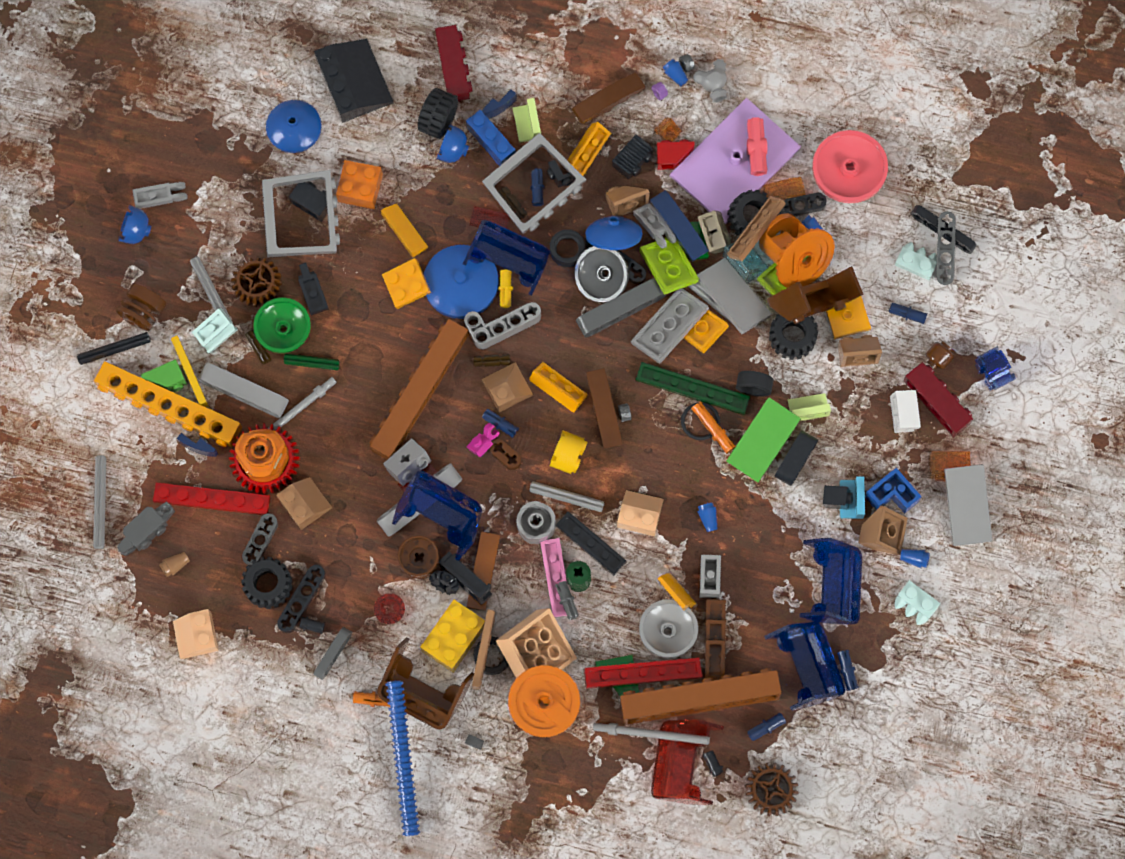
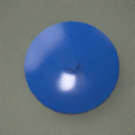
[424,245,499,319]

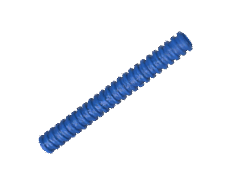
[386,680,420,836]

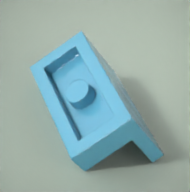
[839,476,865,519]

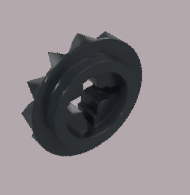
[429,571,459,595]

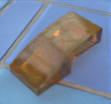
[763,177,806,199]

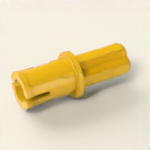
[498,270,513,308]

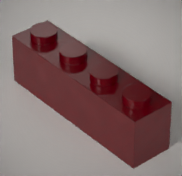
[435,24,473,101]
[903,362,973,438]

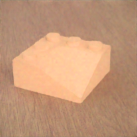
[496,608,577,678]

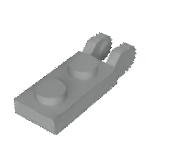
[133,182,187,209]
[633,203,677,248]

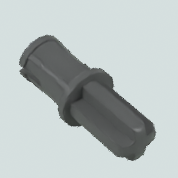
[555,581,579,620]

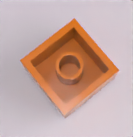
[336,160,383,209]

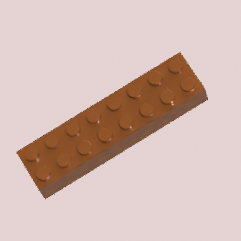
[620,668,781,725]

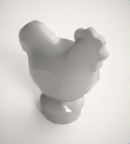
[693,59,727,103]

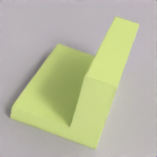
[513,98,541,143]
[788,393,831,421]

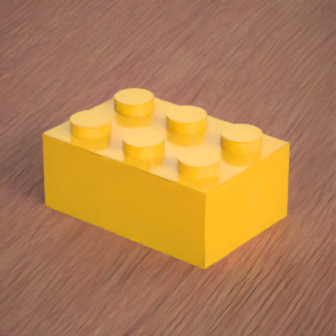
[420,600,485,673]

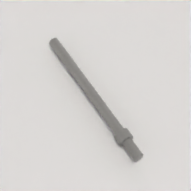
[267,377,337,430]
[593,723,710,745]

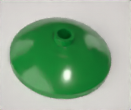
[254,298,311,353]

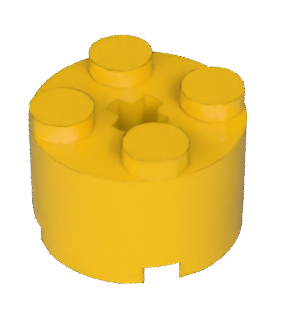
[549,430,587,474]

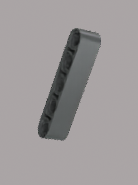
[576,278,666,337]

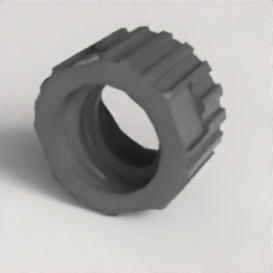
[679,54,695,72]
[618,403,631,422]
[465,734,484,750]

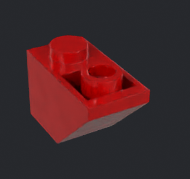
[657,140,695,170]

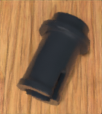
[299,616,325,634]
[702,750,724,777]

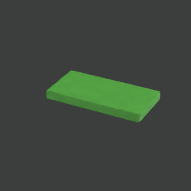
[726,397,801,483]

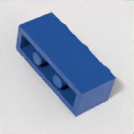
[466,110,516,166]

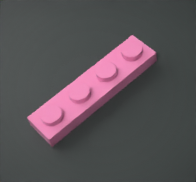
[540,538,567,618]

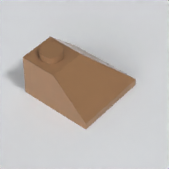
[606,186,650,216]
[482,362,533,413]
[858,506,908,555]

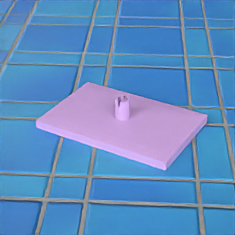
[670,98,801,224]

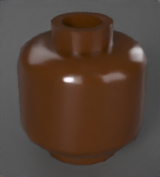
[926,341,954,370]

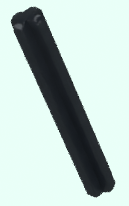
[77,332,151,365]

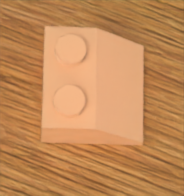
[617,490,664,536]
[173,609,219,659]

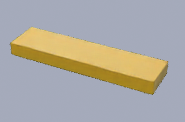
[171,335,209,408]

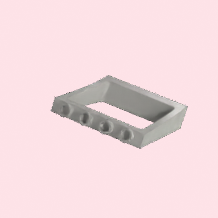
[482,133,586,234]
[262,170,340,258]

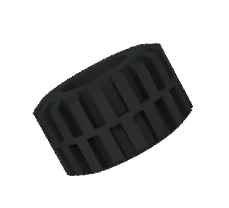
[418,88,458,139]
[727,190,768,236]
[769,314,818,360]
[241,557,293,609]

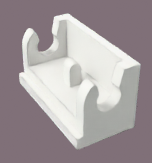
[890,390,921,433]

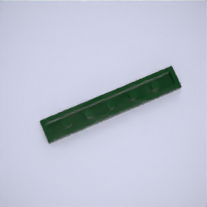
[636,362,751,415]

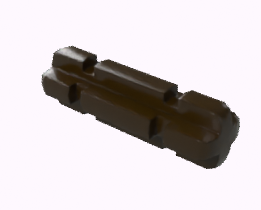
[498,187,527,219]
[245,330,271,365]
[473,354,511,367]

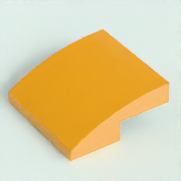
[657,573,696,611]

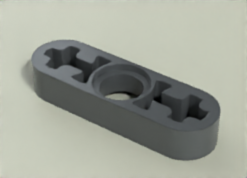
[242,514,278,566]
[314,627,352,680]

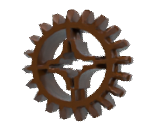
[231,256,282,307]
[745,763,799,817]

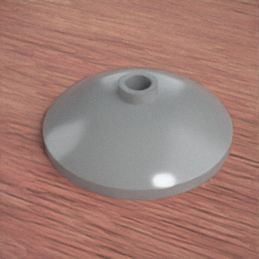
[639,599,698,658]

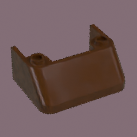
[767,266,864,324]
[377,637,474,730]

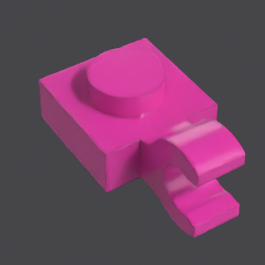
[467,423,500,457]

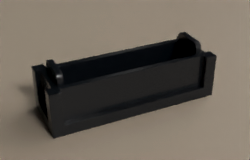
[438,551,492,606]

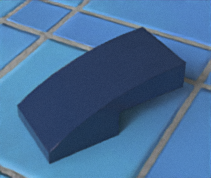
[482,89,517,119]
[176,433,218,457]

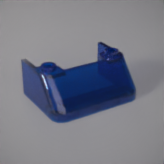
[463,220,550,296]
[392,471,482,561]
[800,537,862,625]
[764,622,845,710]

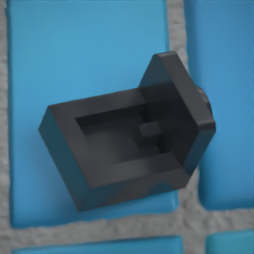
[547,160,575,188]

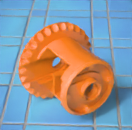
[759,213,835,288]
[508,665,580,737]

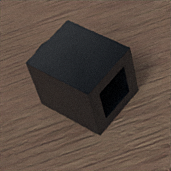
[823,485,853,510]

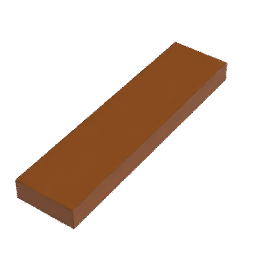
[466,532,500,611]

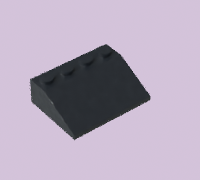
[314,39,394,123]

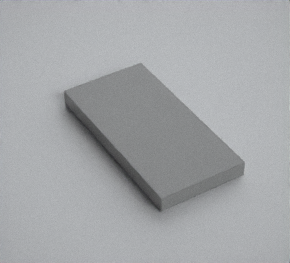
[697,258,772,334]
[631,288,709,364]
[944,464,992,546]

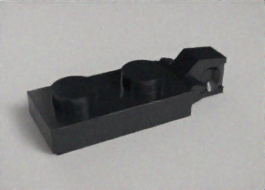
[298,263,329,316]

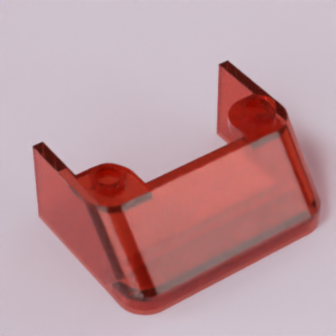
[651,719,724,805]

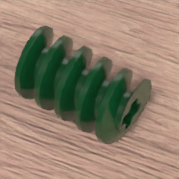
[566,561,591,592]

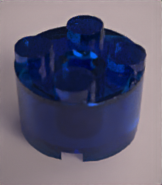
[975,346,1016,391]

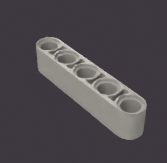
[197,362,289,418]
[377,464,462,537]

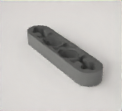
[936,211,956,285]

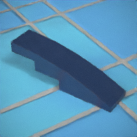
[650,190,709,262]

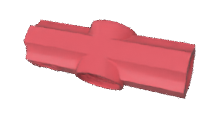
[747,117,767,176]

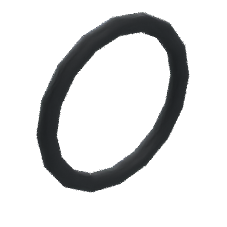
[681,402,720,440]

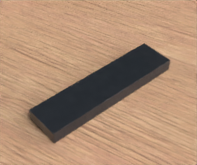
[556,511,627,576]

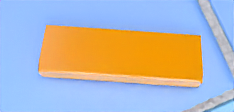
[567,122,611,176]
[380,203,428,258]
[529,362,588,412]

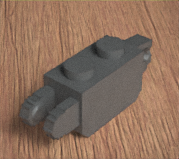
[117,502,175,556]

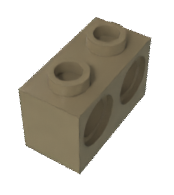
[698,210,732,254]

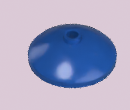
[266,100,322,153]
[586,216,642,250]

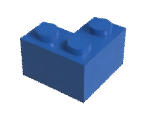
[865,468,922,514]

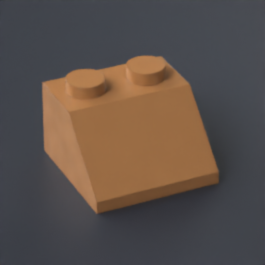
[838,335,882,367]
[276,477,332,530]

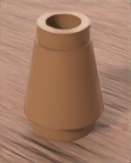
[159,552,190,577]

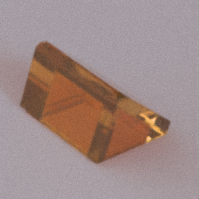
[654,118,682,141]

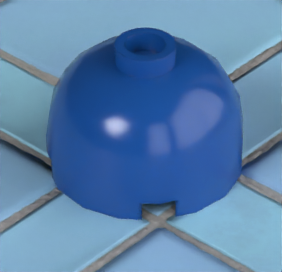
[436,124,469,163]
[119,206,151,244]

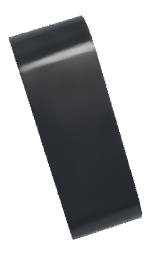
[774,430,819,486]

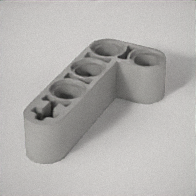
[464,302,541,349]

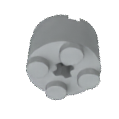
[516,501,556,544]

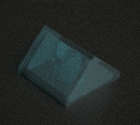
[723,243,769,284]

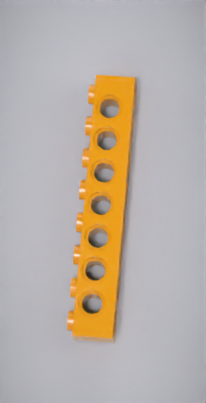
[94,361,242,448]

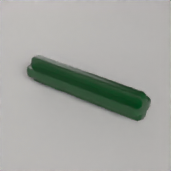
[284,353,340,370]

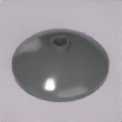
[575,246,629,302]

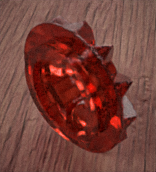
[374,593,405,625]

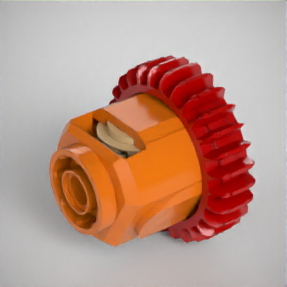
[229,423,300,494]

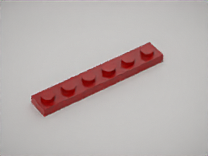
[153,483,271,515]
[583,657,702,689]

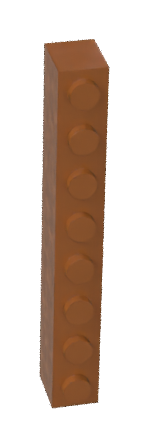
[369,319,469,460]

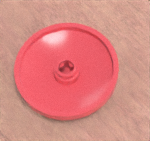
[812,130,888,203]

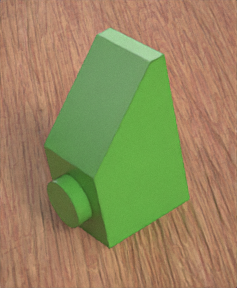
[141,359,187,392]

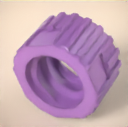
[651,82,668,100]

